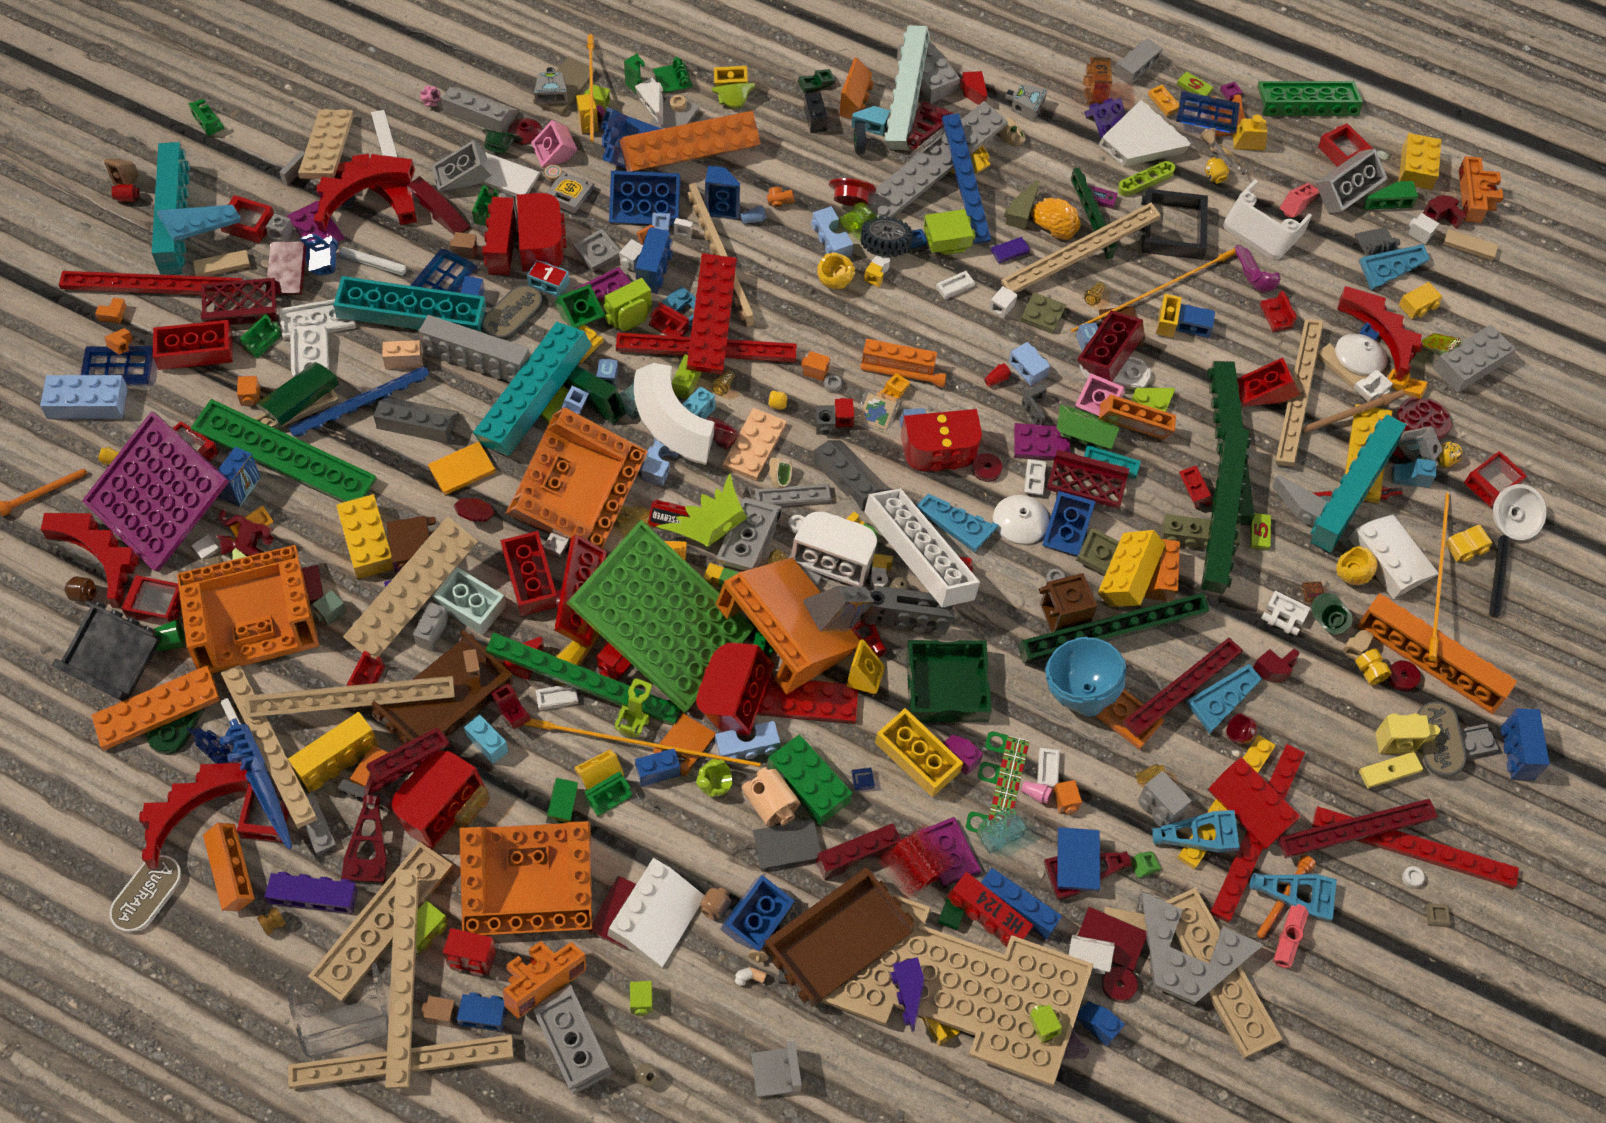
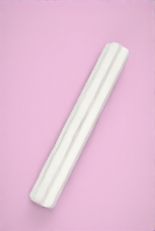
[339,247,406,275]

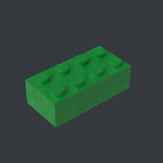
[768,734,852,826]

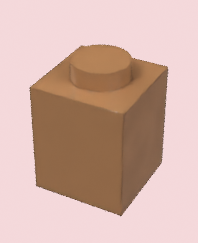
[450,232,478,259]
[421,996,457,1028]

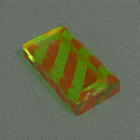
[1421,333,1461,351]

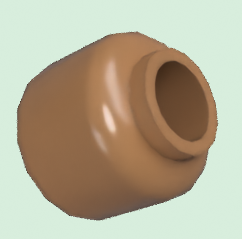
[700,887,731,920]

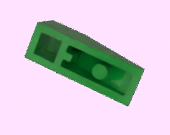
[1363,181,1418,210]

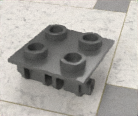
[1354,227,1400,256]

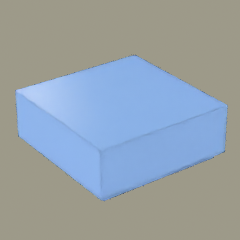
[652,213,670,231]

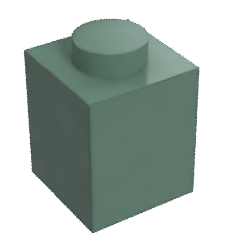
[313,590,347,626]

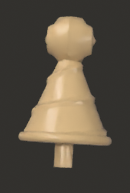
[1200,128,1220,153]
[748,944,769,963]

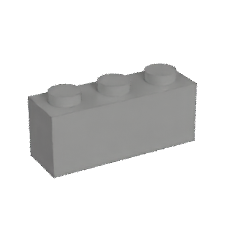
[1115,38,1163,85]

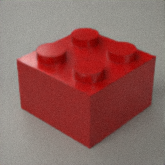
[443,928,497,976]

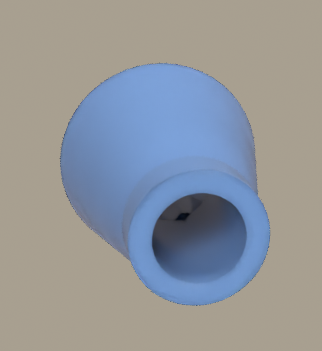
[740,205,767,224]

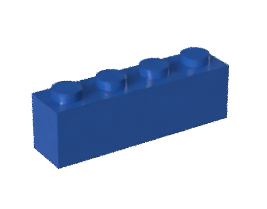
[981,868,1062,940]

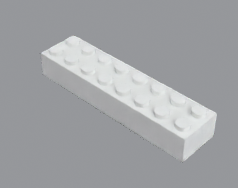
[864,488,980,607]

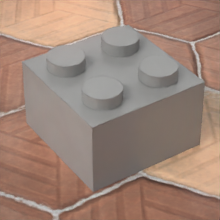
[1137,771,1191,826]

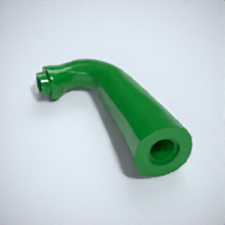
[154,620,187,651]

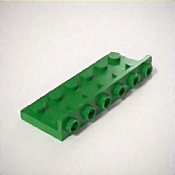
[1257,81,1363,116]

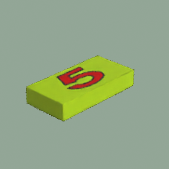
[1177,71,1214,100]
[1250,513,1271,550]

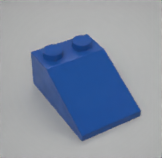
[1042,491,1095,556]

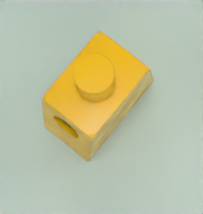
[1232,114,1267,150]

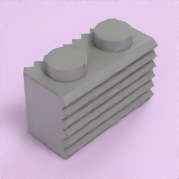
[413,602,449,651]

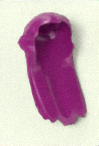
[1235,244,1281,293]

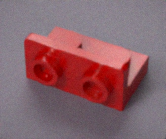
[1260,291,1297,332]

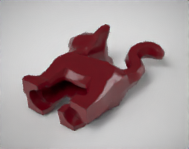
[216,510,274,556]

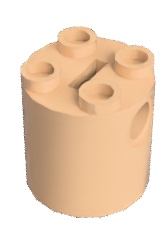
[741,767,800,827]

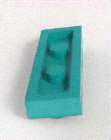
[1084,445,1141,479]

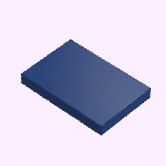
[1057,827,1100,892]

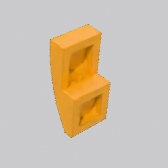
[1387,369,1428,399]
[876,373,911,403]

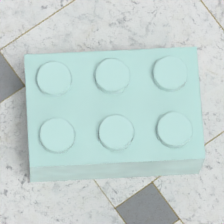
[433,567,506,635]

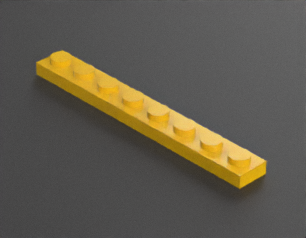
[1177,734,1276,870]

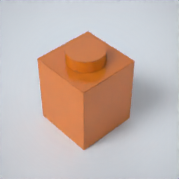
[801,351,830,381]
[237,376,260,406]
[1053,780,1082,814]

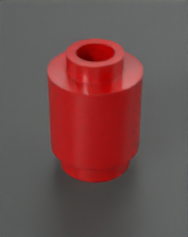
[111,184,140,202]

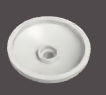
[1335,334,1388,376]
[1493,484,1546,540]
[993,495,1049,545]

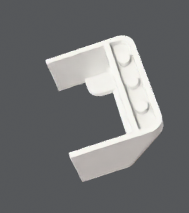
[1223,180,1312,260]

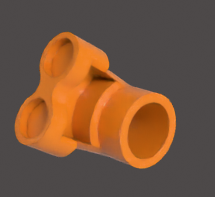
[767,187,795,207]

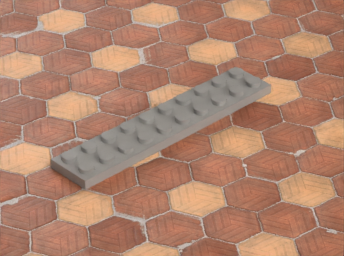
[861,101,1008,219]

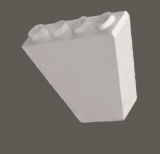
[1099,100,1191,167]

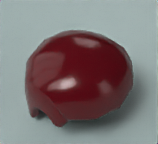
[1226,713,1258,745]

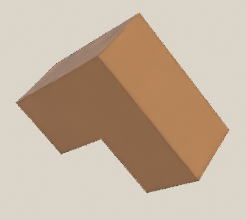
[463,649,480,679]

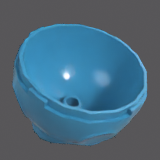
[1045,637,1126,717]

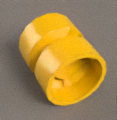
[1355,649,1392,685]

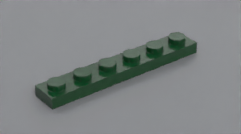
[1070,167,1117,259]

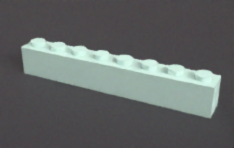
[884,26,930,150]

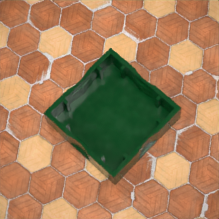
[906,640,992,722]

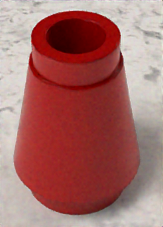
[984,363,1011,387]

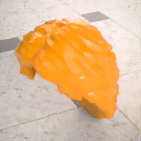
[1031,198,1081,240]

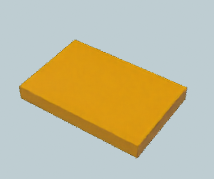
[428,441,496,496]

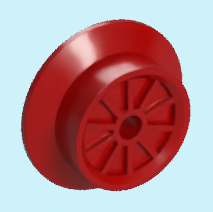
[829,178,876,206]

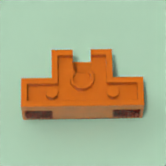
[1458,156,1503,223]
[503,941,586,1019]

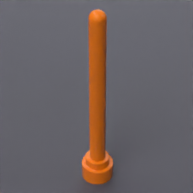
[860,363,946,388]
[0,469,87,517]
[1257,854,1316,938]

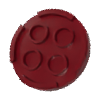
[1397,397,1452,440]

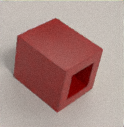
[834,398,854,427]

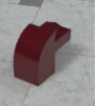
[1423,195,1467,229]
[1253,648,1300,683]
[491,684,531,730]

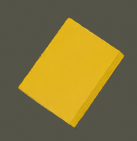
[847,639,885,694]

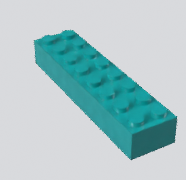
[152,142,190,275]
[333,276,486,332]
[473,321,592,456]
[1310,414,1407,553]

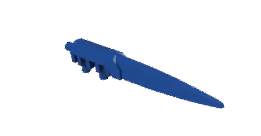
[220,718,292,849]

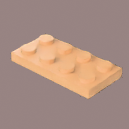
[723,408,787,481]

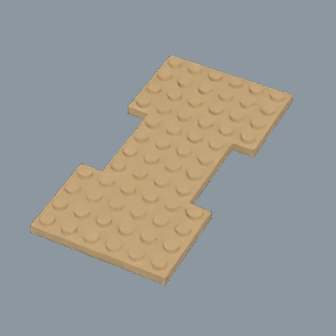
[820,892,1094,1087]

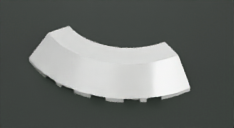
[634,363,714,465]

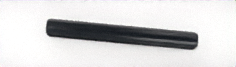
[1489,535,1510,618]

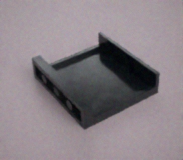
[51,601,162,701]

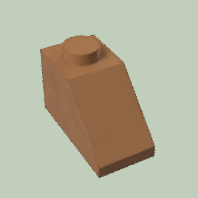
[104,158,139,185]

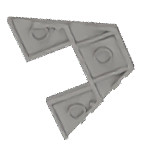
[1141,893,1263,1005]

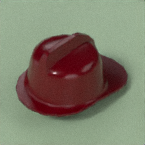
[707,417,742,449]

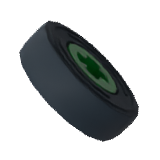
[854,123,866,154]

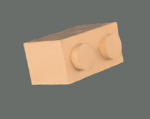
[382,340,423,369]

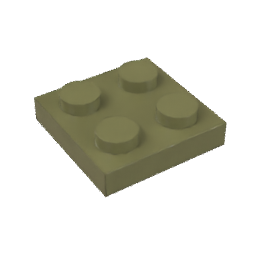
[1020,292,1066,334]
[1076,527,1119,575]

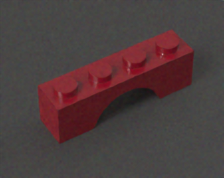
[816,823,901,880]

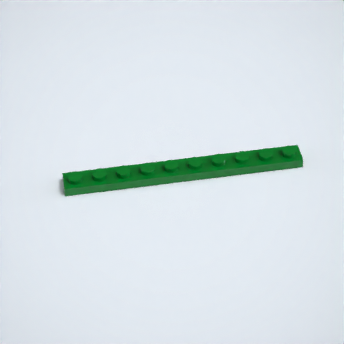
[485,632,680,726]

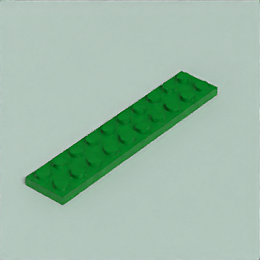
[191,399,377,502]

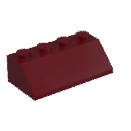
[1077,310,1145,382]

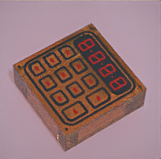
[1301,581,1324,602]

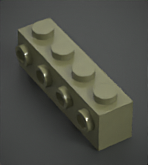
[1161,514,1241,551]

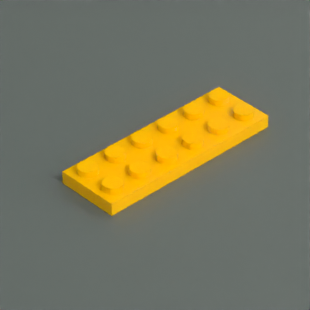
[1344,404,1392,504]

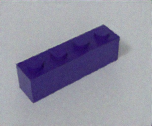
[265,872,358,914]

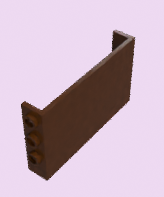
[371,629,513,745]
[764,867,915,1007]

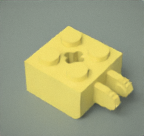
[1375,713,1441,754]

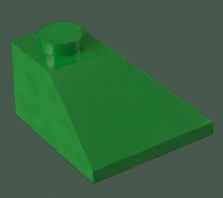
[555,284,605,328]

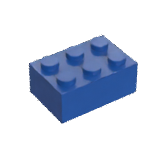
[635,227,673,294]
[1501,708,1550,781]

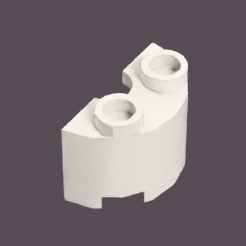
[1353,370,1393,402]

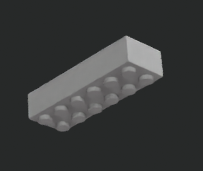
[418,315,530,382]

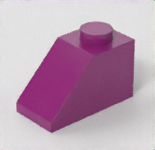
[943,735,983,776]

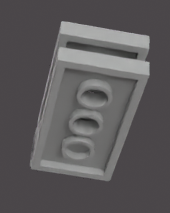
[716,497,782,573]
[533,984,613,1095]

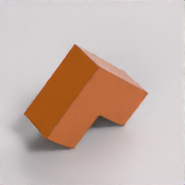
[95,298,127,324]
[104,328,133,355]

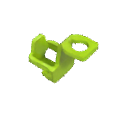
[615,679,652,739]

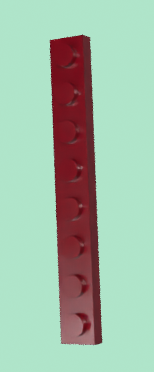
[1123,637,1243,738]
[1277,798,1438,859]

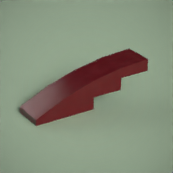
[407,176,470,235]

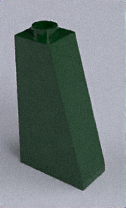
[563,365,626,425]

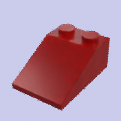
[1237,357,1300,407]

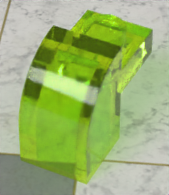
[840,203,877,233]

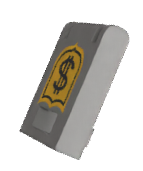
[546,172,595,213]

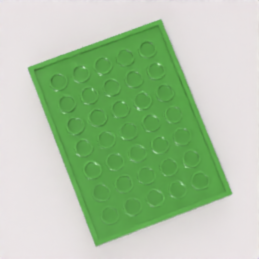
[566,520,755,712]

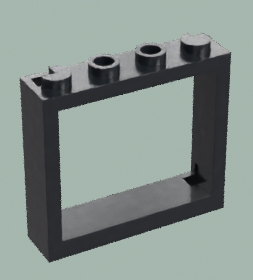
[1139,188,1208,260]

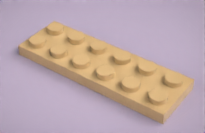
[298,109,354,179]

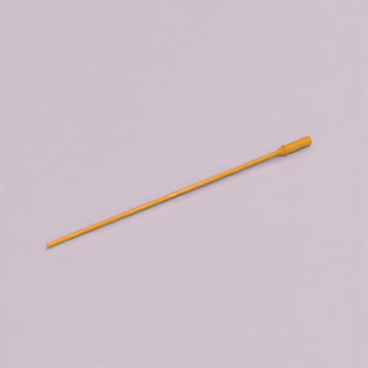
[587,34,595,142]
[1071,248,1236,333]
[1429,493,1450,661]
[524,718,761,767]

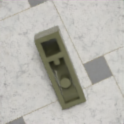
[1004,180,1040,230]

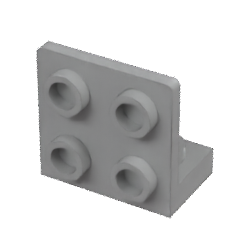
[751,1041,802,1098]

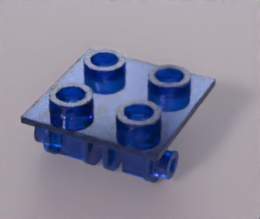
[186,727,232,764]

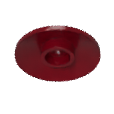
[508,118,542,145]

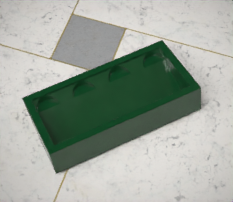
[256,362,339,427]

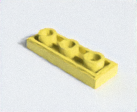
[1359,752,1423,789]

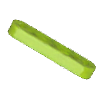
[1118,161,1175,197]

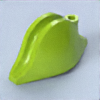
[712,83,755,109]

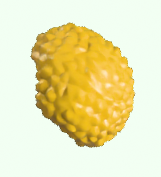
[817,252,855,289]
[1336,546,1377,585]

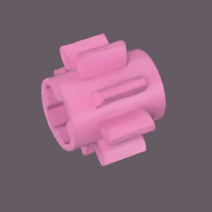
[420,85,441,107]

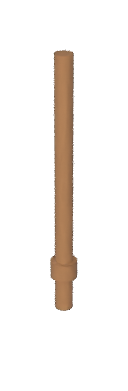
[1302,390,1405,434]

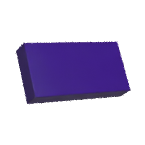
[991,237,1030,263]

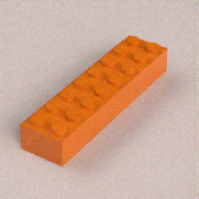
[619,111,761,172]
[1357,593,1517,715]

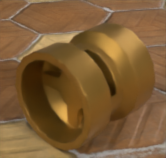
[257,907,287,936]

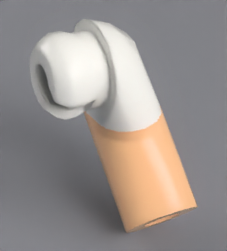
[735,967,767,986]

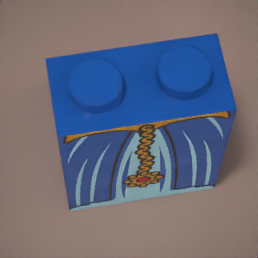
[218,447,261,507]

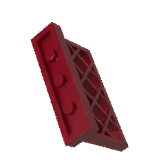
[201,278,278,325]
[1047,450,1130,509]
[364,727,449,795]

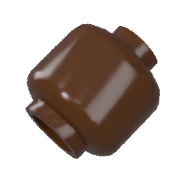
[64,576,97,603]

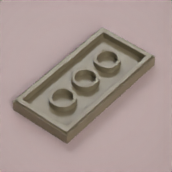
[533,57,597,116]

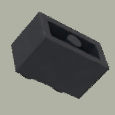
[804,92,828,133]

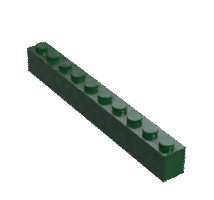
[1207,361,1255,525]
[1201,425,1251,594]
[1017,593,1210,663]

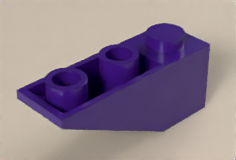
[890,957,924,1032]

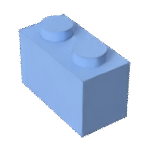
[1008,342,1050,386]

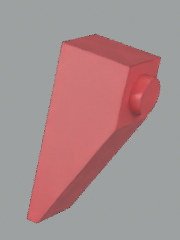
[1279,183,1320,218]

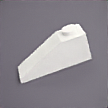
[635,78,663,125]

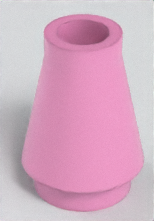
[1021,781,1053,804]

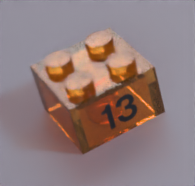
[1083,57,1112,105]

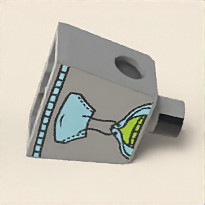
[534,67,568,105]
[1005,84,1047,122]
[1398,426,1442,467]

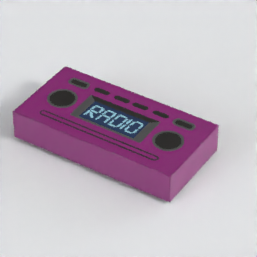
[1088,185,1118,209]

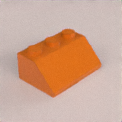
[839,57,874,119]
[1144,539,1180,601]

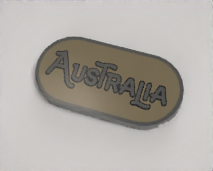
[483,285,542,340]
[1417,702,1466,777]

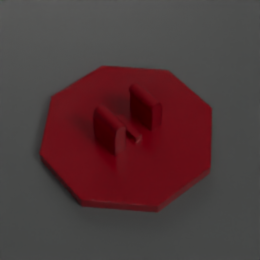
[454,498,495,522]

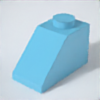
[851,106,890,136]

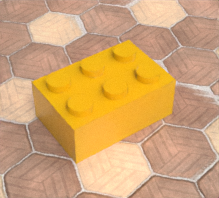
[1399,133,1441,190]

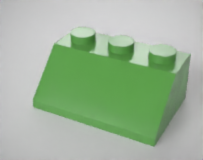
[1057,404,1120,450]

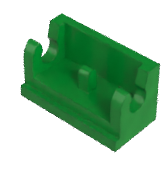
[624,53,645,95]
[188,99,225,136]
[472,185,499,226]
[240,314,282,359]
[585,771,632,817]
[545,777,578,824]

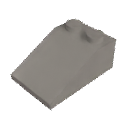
[431,140,492,192]

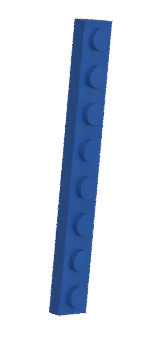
[942,113,991,245]
[287,366,429,437]

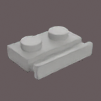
[1460,724,1498,759]

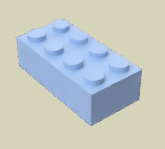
[40,375,128,419]

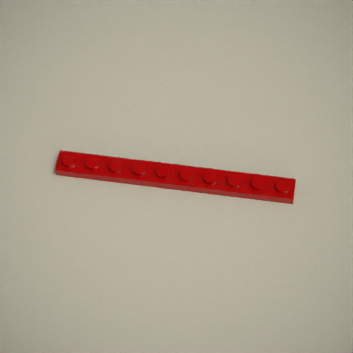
[58,271,243,297]
[616,333,797,362]
[1210,744,1305,923]
[1312,806,1519,889]

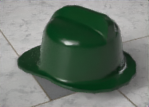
[482,129,523,153]
[1311,593,1353,635]

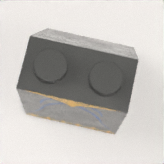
[803,586,874,632]

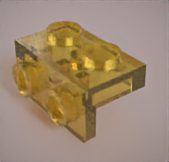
[454,785,490,828]

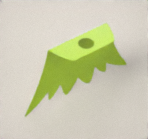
[656,474,748,547]

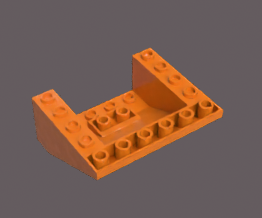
[505,407,648,549]
[177,545,320,674]
[715,557,860,695]
[460,821,592,935]

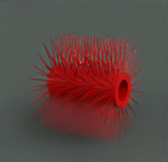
[878,824,955,899]

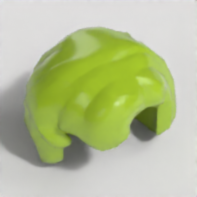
[696,759,732,798]

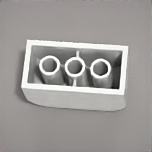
[791,512,877,587]

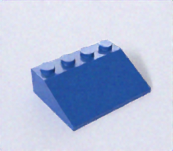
[609,171,681,226]

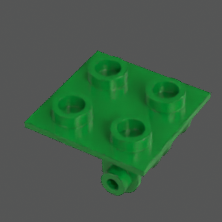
[653,57,693,93]

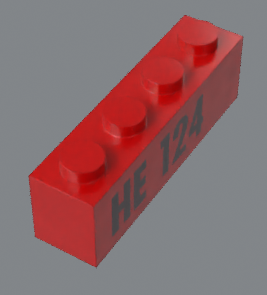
[946,871,1033,947]

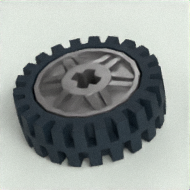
[860,216,913,257]

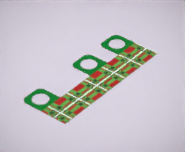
[966,731,1029,840]

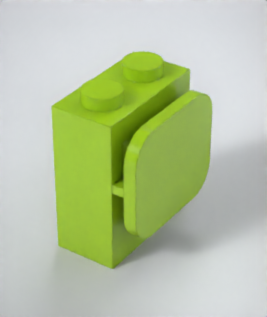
[923,209,975,255]
[604,278,652,331]

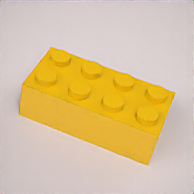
[336,494,394,580]
[1097,530,1166,607]
[875,708,963,798]
[288,712,378,793]

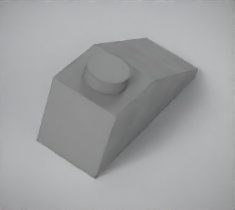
[1272,475,1327,527]

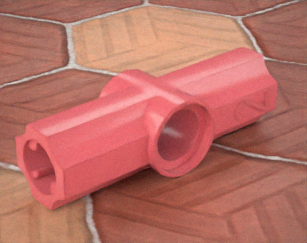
[1272,904,1309,969]

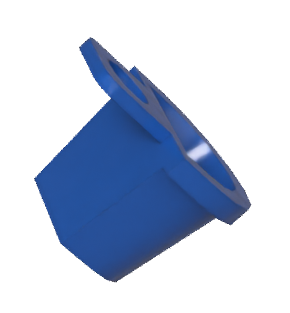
[300,234,339,275]

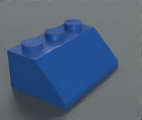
[705,166,740,220]
[720,875,795,952]

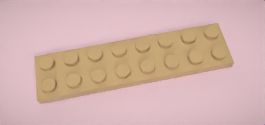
[343,516,478,659]
[308,842,453,1003]
[1165,888,1282,1059]

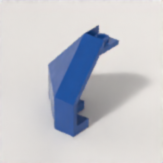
[601,108,662,169]

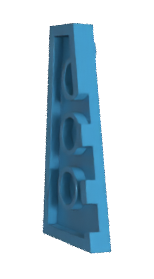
[157,205,241,241]
[1359,244,1430,291]
[916,494,998,553]
[1186,664,1261,734]

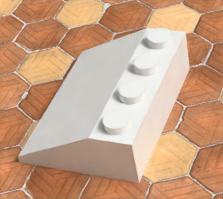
[1349,514,1438,599]
[607,858,705,968]

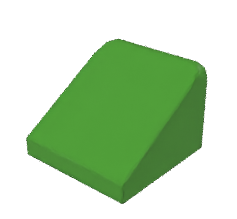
[1131,851,1161,878]

